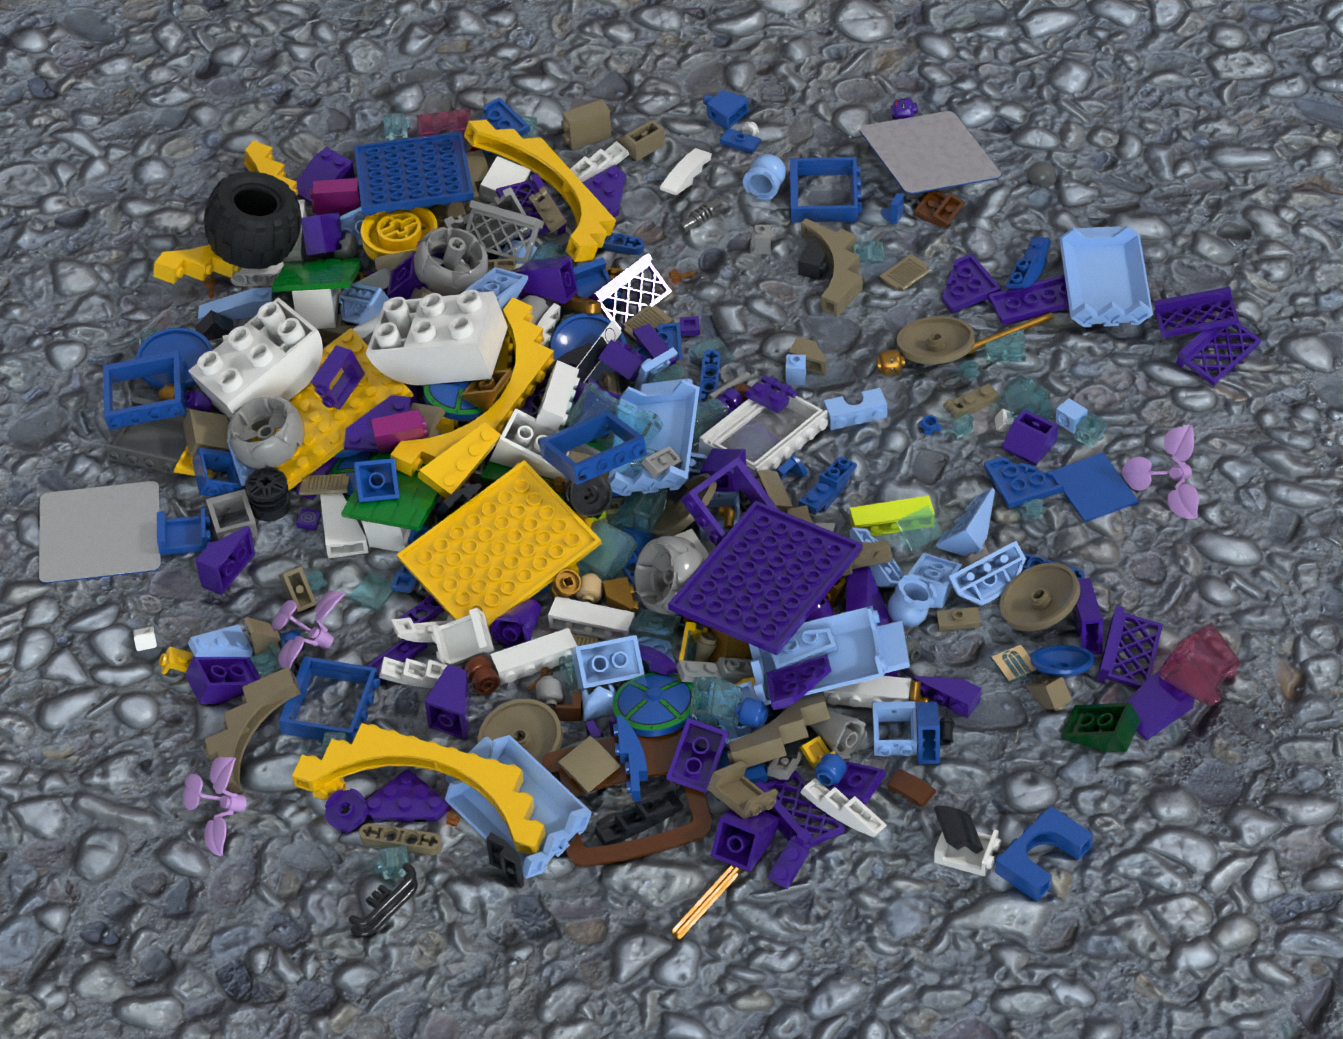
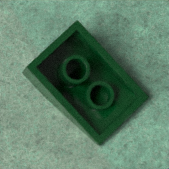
[1061,703,1141,753]

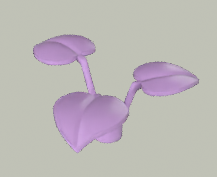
[1122,425,1199,519]
[271,591,346,669]
[183,757,246,856]

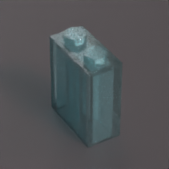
[576,520,638,582]

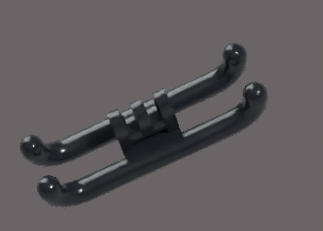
[349,863,418,937]

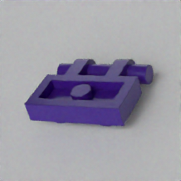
[746,375,797,414]

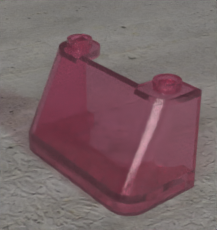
[1158,622,1241,706]

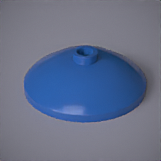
[1030,645,1094,679]

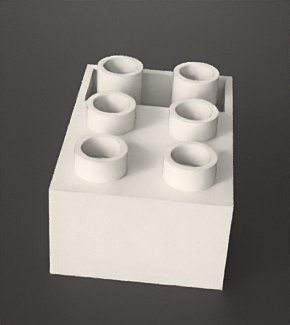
[366,290,507,385]
[188,297,323,420]

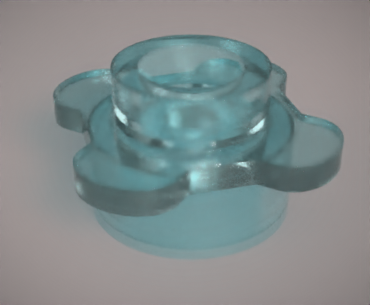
[960,360,981,379]
[1023,498,1046,518]
[306,571,327,591]

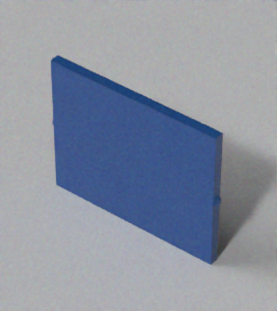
[1052,452,1138,523]

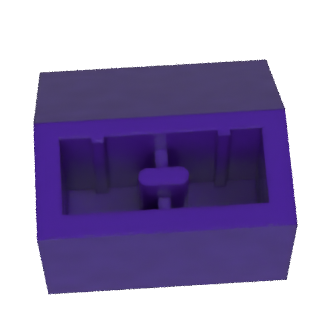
[598,339,647,383]
[1002,409,1058,466]
[700,448,746,492]

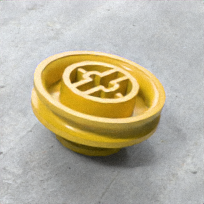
[361,207,438,261]

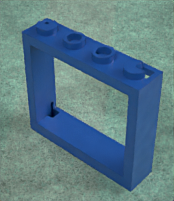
[790,157,862,222]
[103,351,186,430]
[538,411,647,485]
[279,656,380,744]

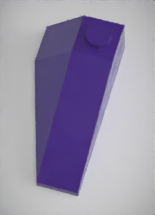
[846,566,891,623]

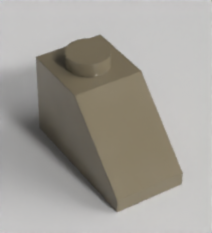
[789,337,826,376]
[278,566,317,612]
[244,617,281,659]
[1026,676,1072,711]

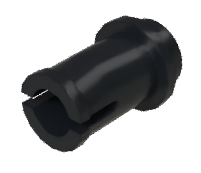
[939,717,955,745]

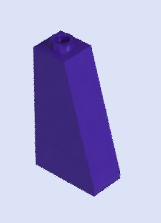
[1072,578,1103,655]

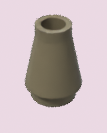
[694,632,717,662]

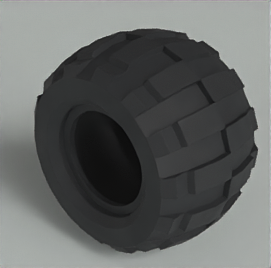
[203,171,302,269]

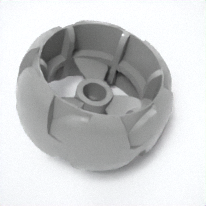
[414,227,488,296]
[227,396,305,469]
[634,536,704,615]

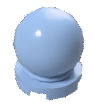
[743,154,786,201]
[888,575,937,628]

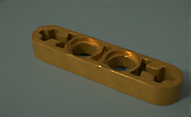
[560,295,601,314]

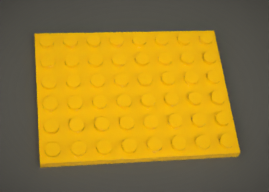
[228,328,414,491]
[396,460,602,629]

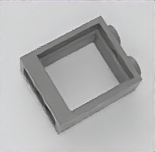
[206,489,258,541]

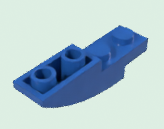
[1006,237,1051,288]
[798,456,857,515]
[613,715,648,801]

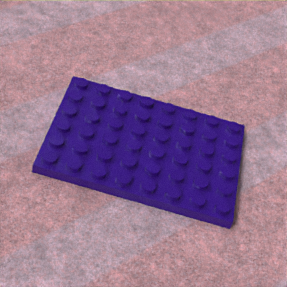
[668,501,863,655]

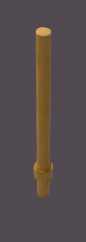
[966,312,1054,355]

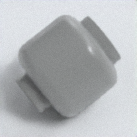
[535,676,564,708]

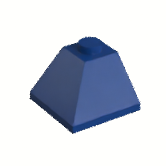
[354,458,400,503]

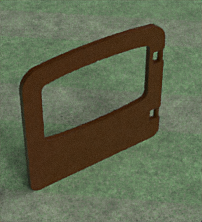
[542,727,712,867]

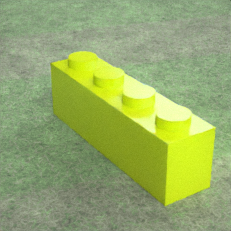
[850,496,935,536]

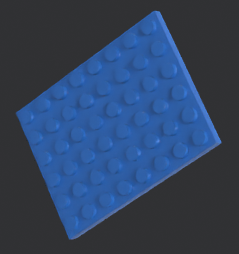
[354,131,474,215]

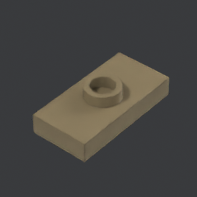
[936,607,981,631]

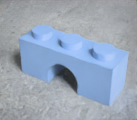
[824,388,887,430]

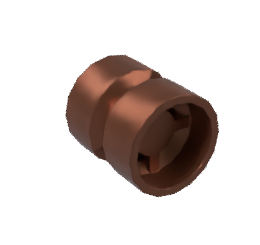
[465,655,501,695]

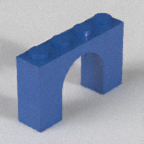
[995,806,1093,901]

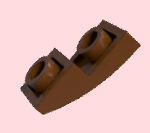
[886,769,936,807]

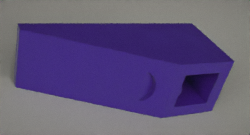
[913,676,981,718]

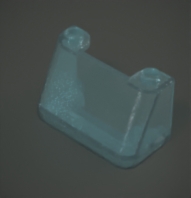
[566,381,664,448]

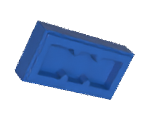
[720,128,761,154]

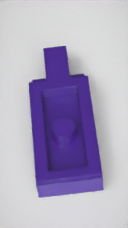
[767,828,813,889]

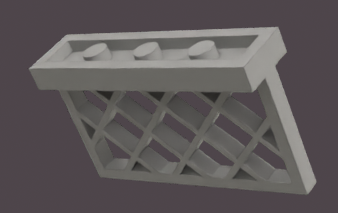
[465,200,544,263]

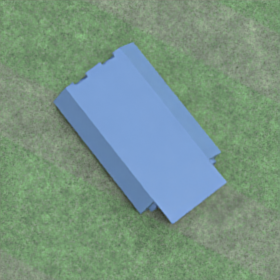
[1059,225,1153,327]
[607,378,700,496]
[749,606,910,705]
[445,735,592,879]

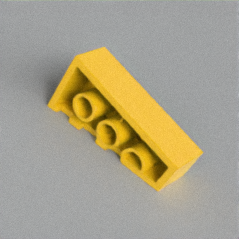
[417,422,501,499]

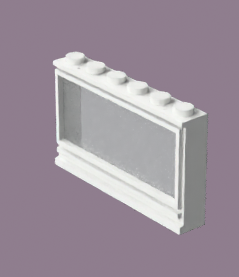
[698,389,828,477]

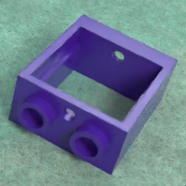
[311,345,365,410]

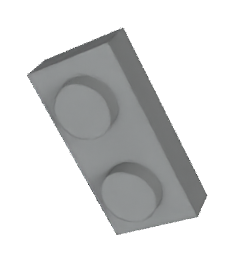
[641,446,682,478]
[767,751,802,780]

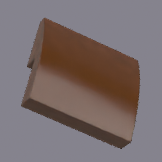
[913,190,965,227]

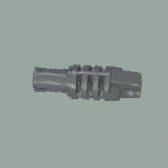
[678,198,722,234]

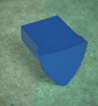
[881,193,904,224]
[777,455,808,481]
[621,527,654,557]

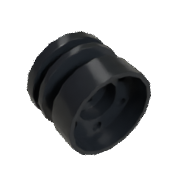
[245,468,291,522]
[564,475,612,516]

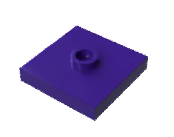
[828,761,886,805]

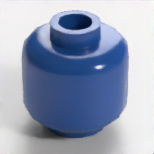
[735,697,769,728]
[815,753,847,786]

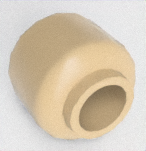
[575,573,603,604]

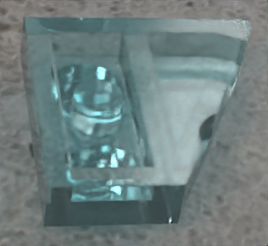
[986,330,1026,363]

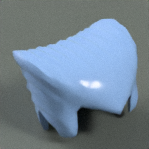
[581,684,616,722]

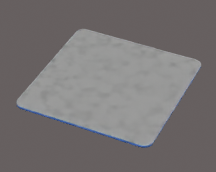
[859,111,1001,194]
[39,481,161,584]

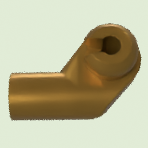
[718,505,735,530]
[909,680,929,702]

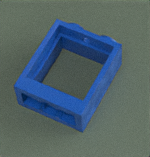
[192,448,244,497]

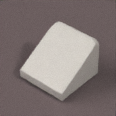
[995,409,1018,432]
[133,626,157,651]

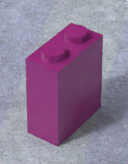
[310,178,361,217]
[371,409,428,454]

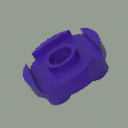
[325,788,369,833]

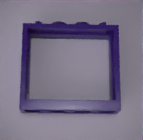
[680,456,779,547]

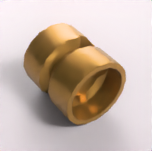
[548,569,582,599]

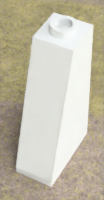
[320,493,368,559]

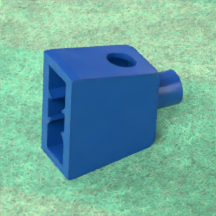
[703,90,748,130]

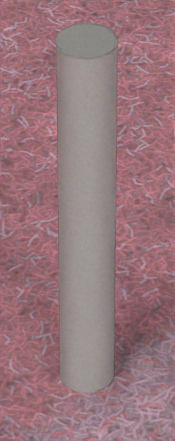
[707,372,751,402]

